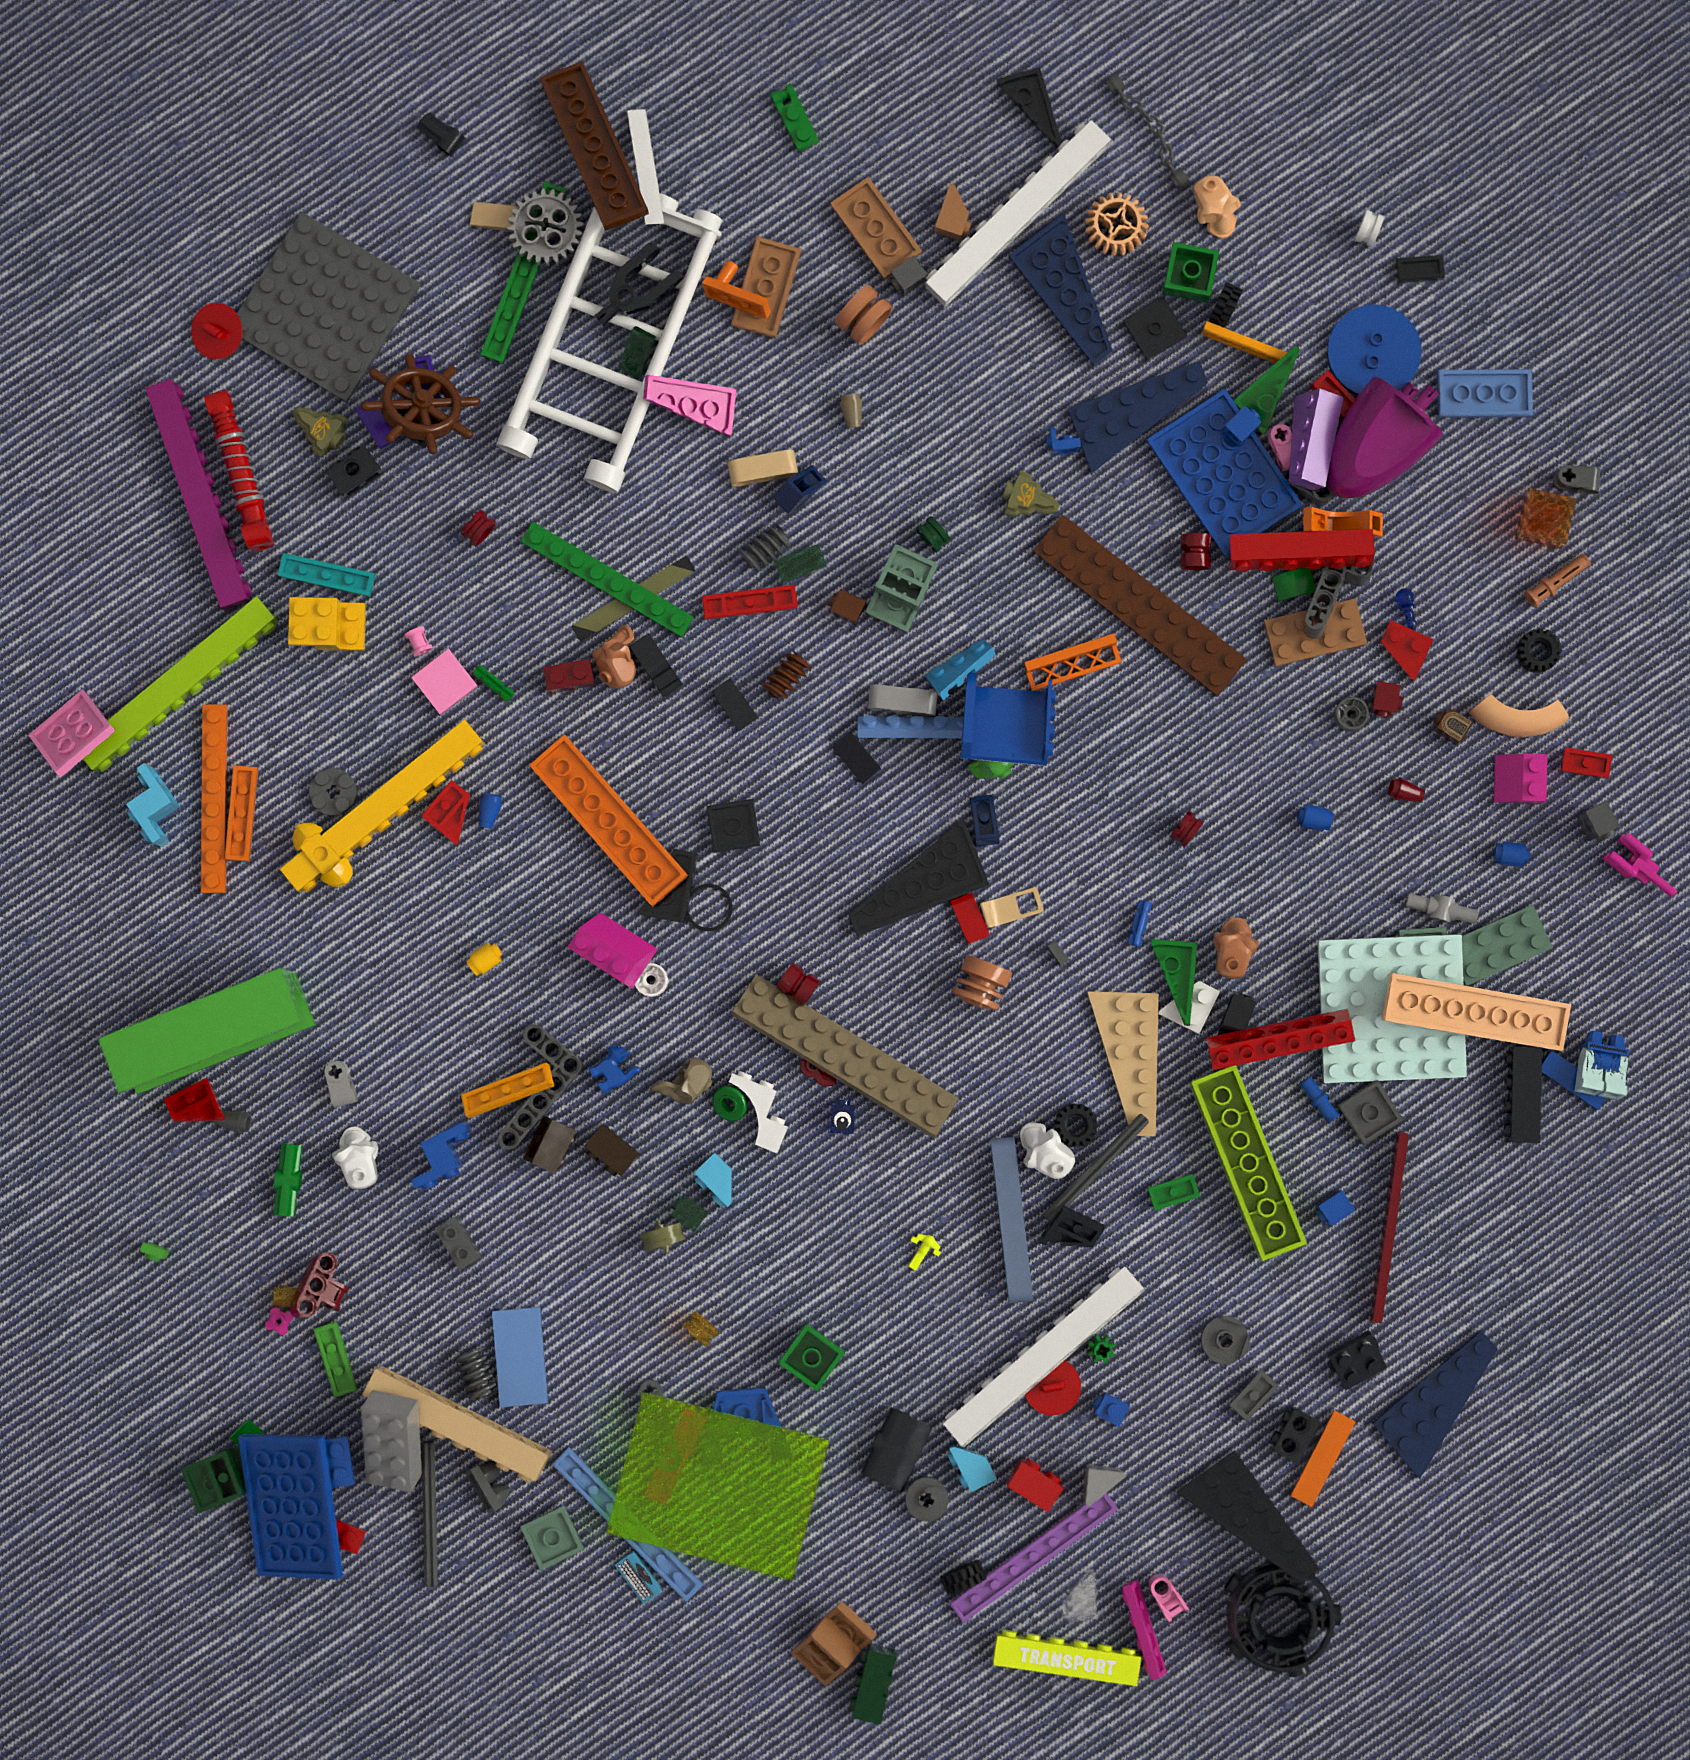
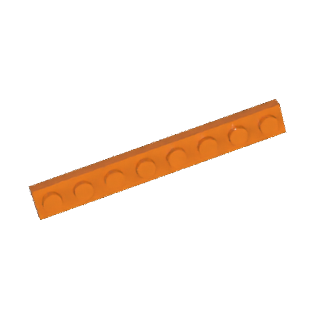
[201,704,228,894]

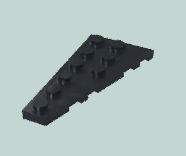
[848,819,990,937]

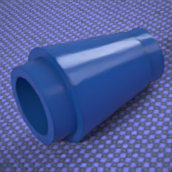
[479,793,503,829]

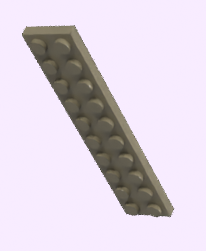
[731,974,959,1139]

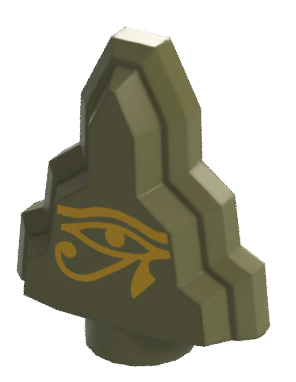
[292,407,348,457]
[1002,470,1060,517]

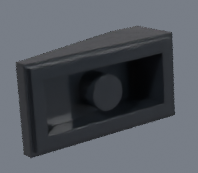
[712,678,758,732]

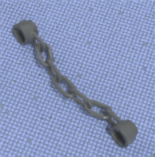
[1106,72,1191,189]

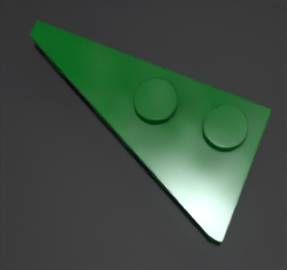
[1234,345,1300,435]
[1151,939,1197,1026]

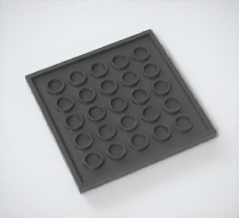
[237,211,421,403]

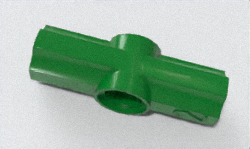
[273,1143,303,1217]

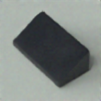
[833,732,881,785]

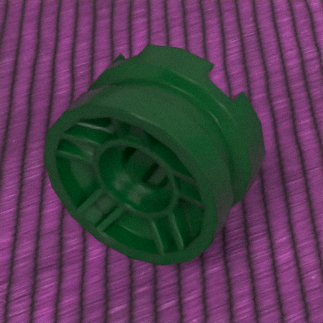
[916,516,951,553]

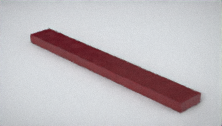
[1369,1132,1409,1324]

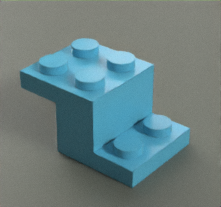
[126,763,180,847]

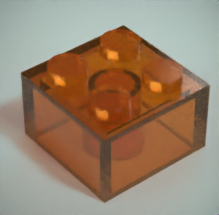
[1515,488,1576,549]

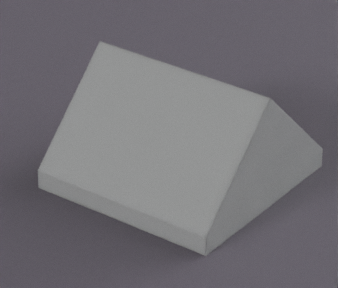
[1082,1465,1126,1507]

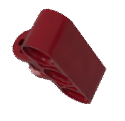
[289,1252,349,1319]

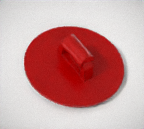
[191,303,242,359]
[1025,1360,1081,1415]

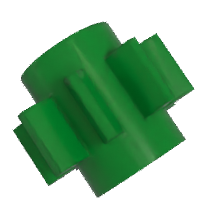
[1086,1333,1116,1364]

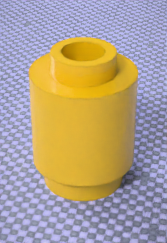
[466,942,503,976]

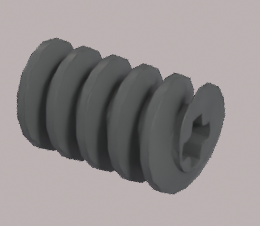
[738,523,791,571]
[456,1347,498,1400]

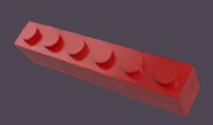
[1229,529,1375,572]

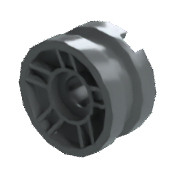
[1333,697,1369,732]

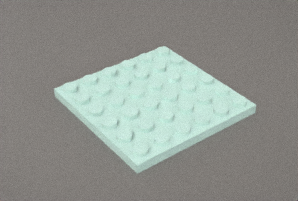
[1318,934,1467,1083]

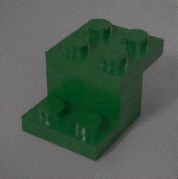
[181,1445,246,1514]

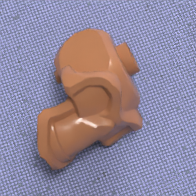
[592,625,636,689]
[1213,917,1259,979]

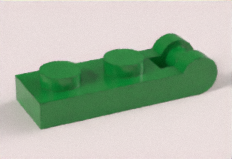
[770,83,819,153]

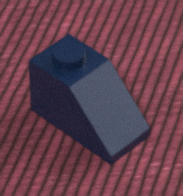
[773,465,828,514]

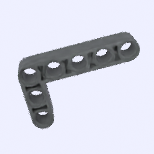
[498,1024,583,1150]

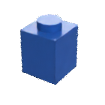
[1223,406,1262,447]
[1316,1190,1355,1226]

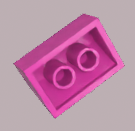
[568,913,657,989]

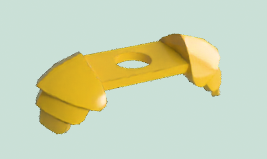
[293,822,353,887]

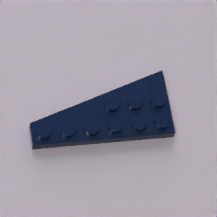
[1008,214,1113,367]
[1067,361,1208,475]
[1372,1330,1498,1479]

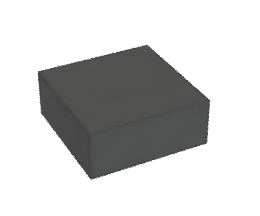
[1046,941,1069,966]

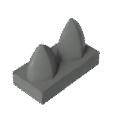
[465,1462,510,1514]

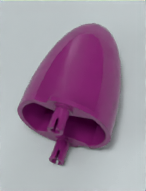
[1327,376,1443,498]

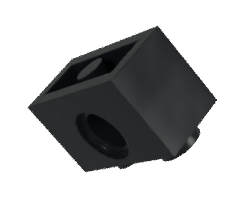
[326,445,384,499]

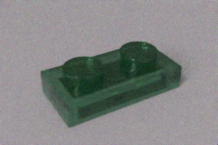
[618,326,656,379]
[774,544,827,584]

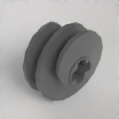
[905,1476,949,1521]

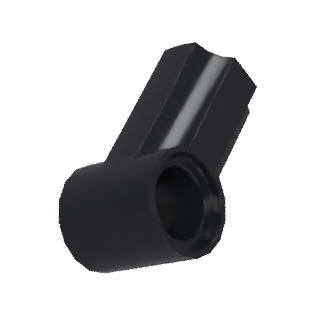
[417,112,466,158]

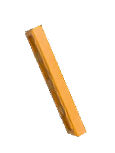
[1202,321,1288,363]
[461,1063,554,1118]

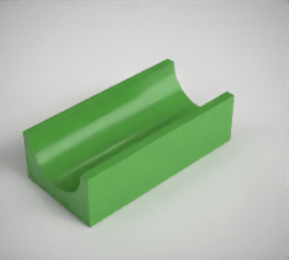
[98,968,316,1094]

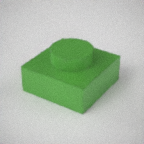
[140,1242,170,1262]

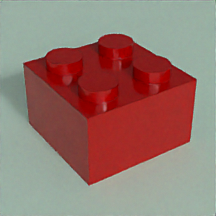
[1005,1457,1064,1513]

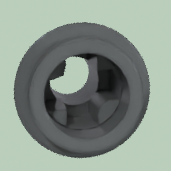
[214,1110,252,1134]

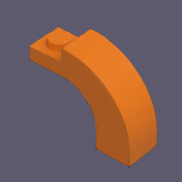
[1302,507,1383,538]

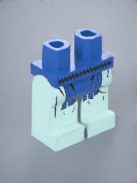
[1574,1031,1629,1100]

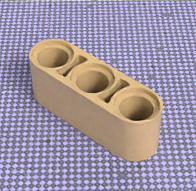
[727,450,798,487]

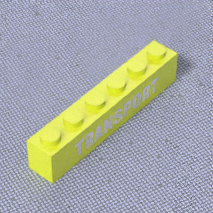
[992,1630,1141,1686]

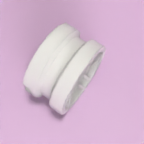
[1355,210,1384,247]
[635,963,668,997]

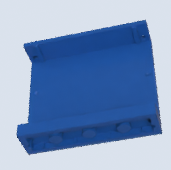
[961,673,1056,766]

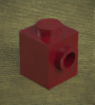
[1369,681,1403,718]

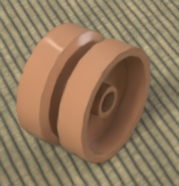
[835,285,893,345]

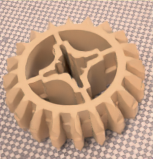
[1085,192,1148,256]

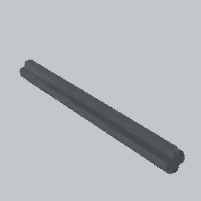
[1043,1114,1149,1222]
[422,1442,438,1587]

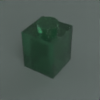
[671,1195,709,1232]

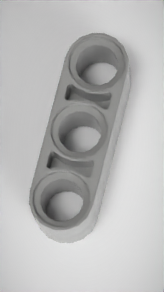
[867,685,938,716]

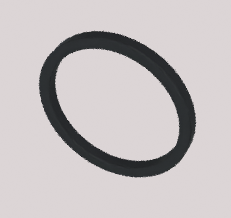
[686,884,733,931]

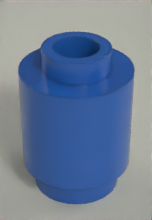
[1297,804,1334,832]
[1494,841,1530,868]

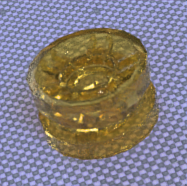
[683,1310,720,1347]

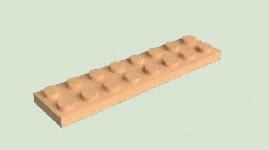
[1382,973,1571,1051]

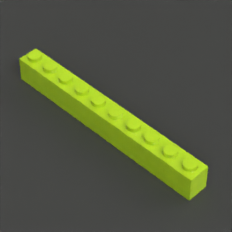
[83,596,278,772]

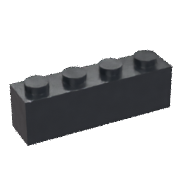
[1503,1046,1542,1143]

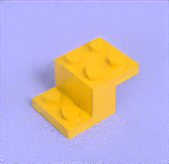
[288,597,366,651]

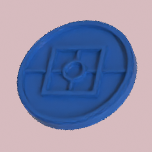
[1327,305,1422,396]

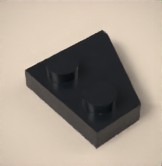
[1040,1205,1105,1247]

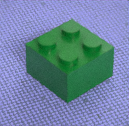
[1162,242,1219,303]
[778,1323,845,1391]

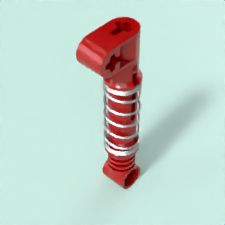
[204,389,274,552]

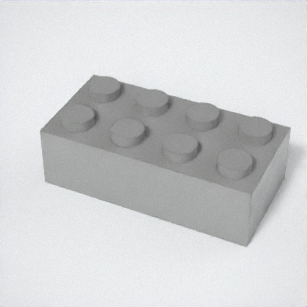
[361,1390,422,1493]

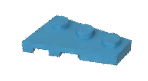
[924,639,996,700]

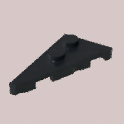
[997,67,1062,148]

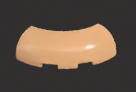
[1468,694,1569,737]

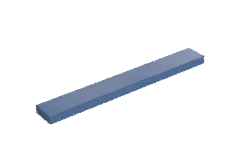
[552,1447,703,1602]

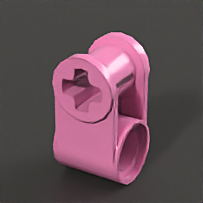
[1268,424,1292,472]
[1148,1574,1189,1622]

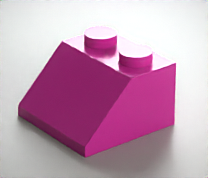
[1494,753,1547,804]

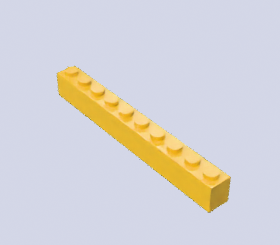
[280,719,485,893]

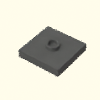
[1337,1080,1404,1146]

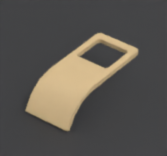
[980,887,1044,928]

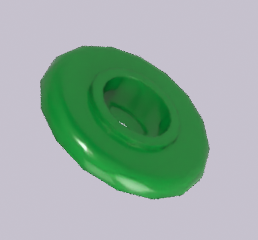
[713,1086,747,1121]

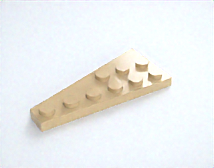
[1087,992,1159,1136]

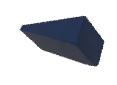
[969,794,1000,847]

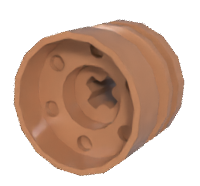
[952,955,1012,1011]

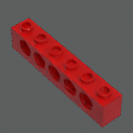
[1206,1009,1355,1070]

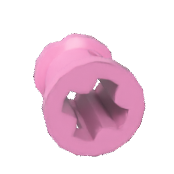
[405,626,433,657]

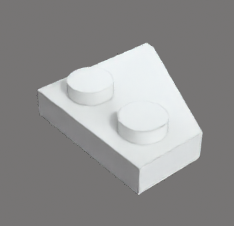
[1158,981,1220,1034]

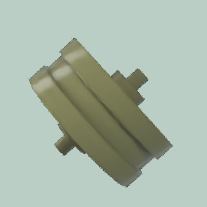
[639,1220,686,1254]

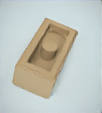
[470,202,519,232]

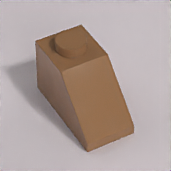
[934,183,971,242]

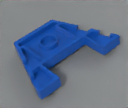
[700,1387,793,1466]

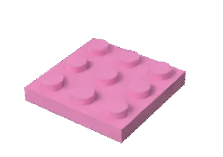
[28,689,115,778]

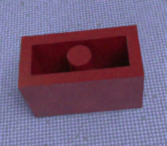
[543,659,596,694]

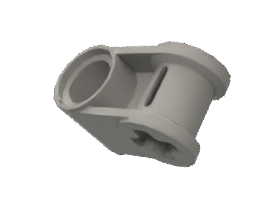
[325,1061,358,1108]

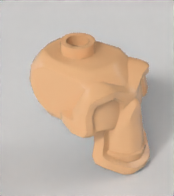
[1193,175,1241,239]

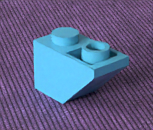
[695,1153,732,1207]
[947,1445,997,1492]

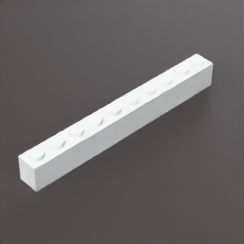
[925,120,1111,307]
[943,1267,1145,1447]

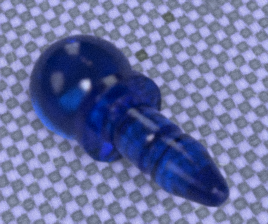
[1395,588,1416,631]

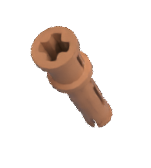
[1524,553,1591,608]

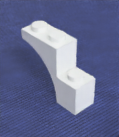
[729,1071,788,1153]

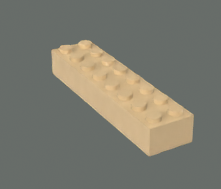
[362,1366,552,1483]

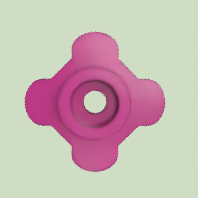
[265,1307,293,1335]

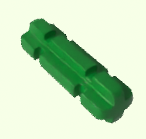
[473,665,515,702]

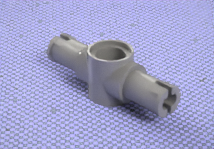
[1406,893,1479,924]

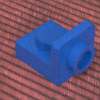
[1045,427,1081,455]
[1092,1392,1130,1427]

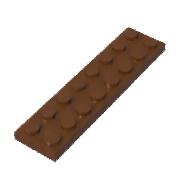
[539,61,649,231]

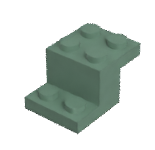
[865,544,938,633]

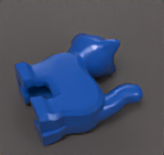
[589,1044,640,1094]

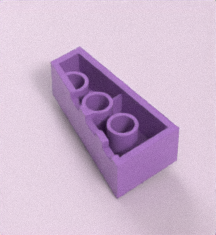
[1289,389,1343,491]

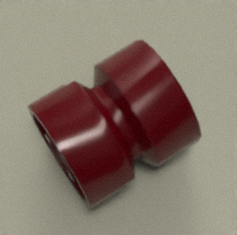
[1180,533,1211,571]
[776,963,820,1006]

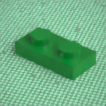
[1147,1174,1200,1211]

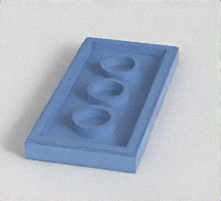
[1437,369,1533,418]
[492,1307,548,1407]

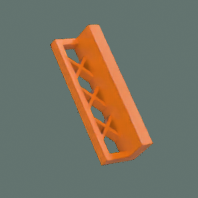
[1023,633,1122,691]

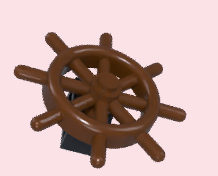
[361,354,480,455]

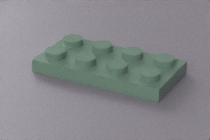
[1462,905,1553,986]

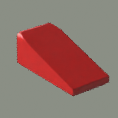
[950,892,990,945]

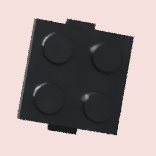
[1327,1330,1387,1391]

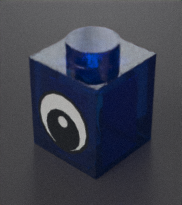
[830,1100,855,1134]

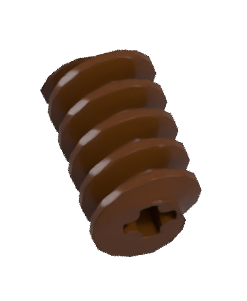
[761,650,812,702]

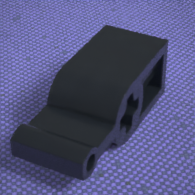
[629,633,684,698]
[1217,990,1257,1035]

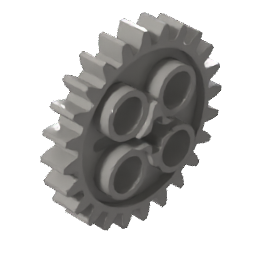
[507,189,584,266]

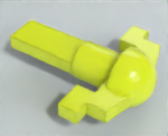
[908,1233,941,1271]

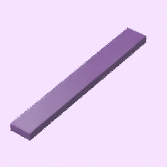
[949,1493,1119,1623]

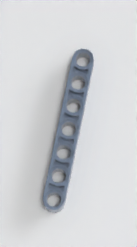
[990,1137,1033,1304]

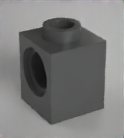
[890,255,927,296]

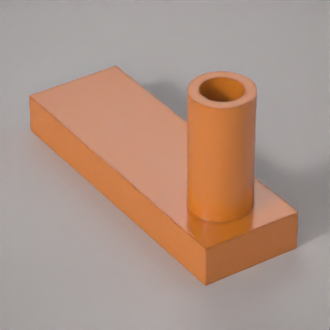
[702,260,771,319]

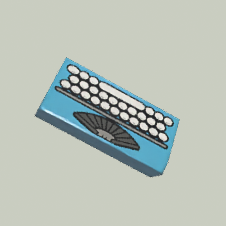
[615,1550,663,1604]

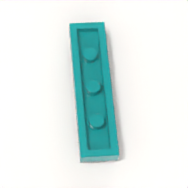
[278,553,376,597]

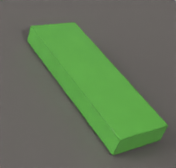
[313,1321,358,1398]

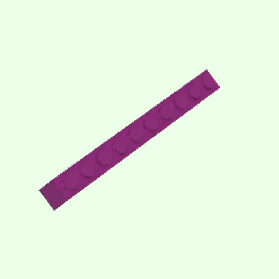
[145,379,252,611]

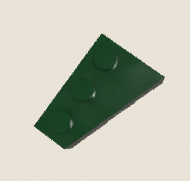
[848,1643,898,1725]

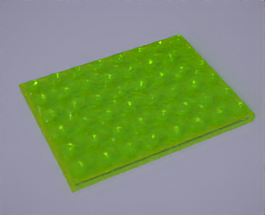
[606,1392,829,1580]

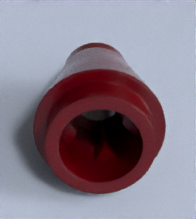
[1387,777,1425,803]

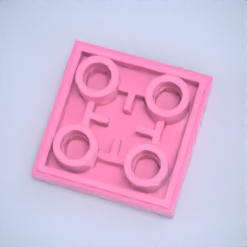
[411,649,478,715]

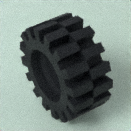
[1209,282,1243,328]
[1516,628,1562,673]
[1054,1104,1098,1147]
[940,1560,987,1596]

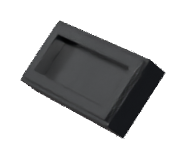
[1395,255,1445,283]

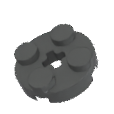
[309,768,358,816]
[1201,1316,1250,1364]

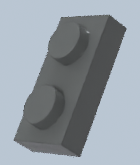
[1229,1370,1280,1421]

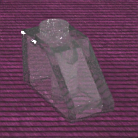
[1062,1568,1097,1621]

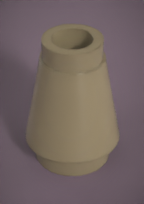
[839,393,862,428]

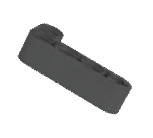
[1303,565,1373,639]

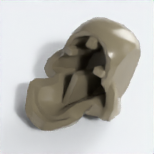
[649,1058,713,1104]

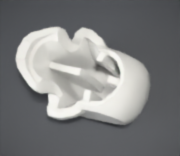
[1020,1123,1075,1179]
[332,1127,378,1189]

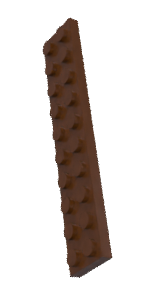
[1033,514,1247,697]

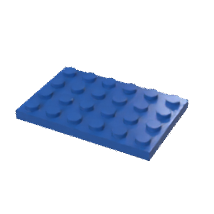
[1146,389,1303,557]
[238,1434,343,1580]

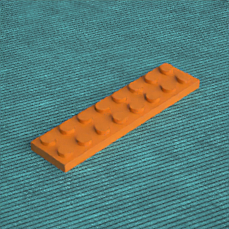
[529,734,689,907]

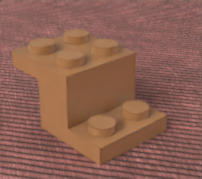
[790,1601,877,1686]

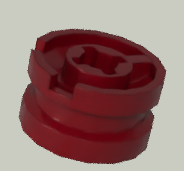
[461,510,497,547]
[1169,810,1205,848]

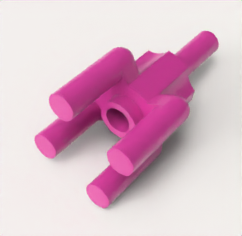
[1602,832,1677,898]

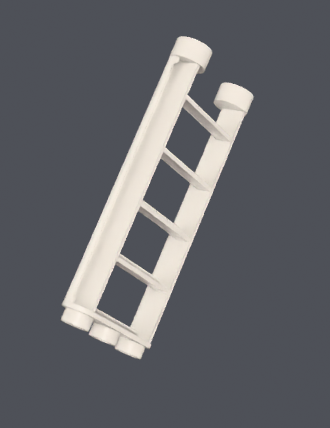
[496,193,722,493]

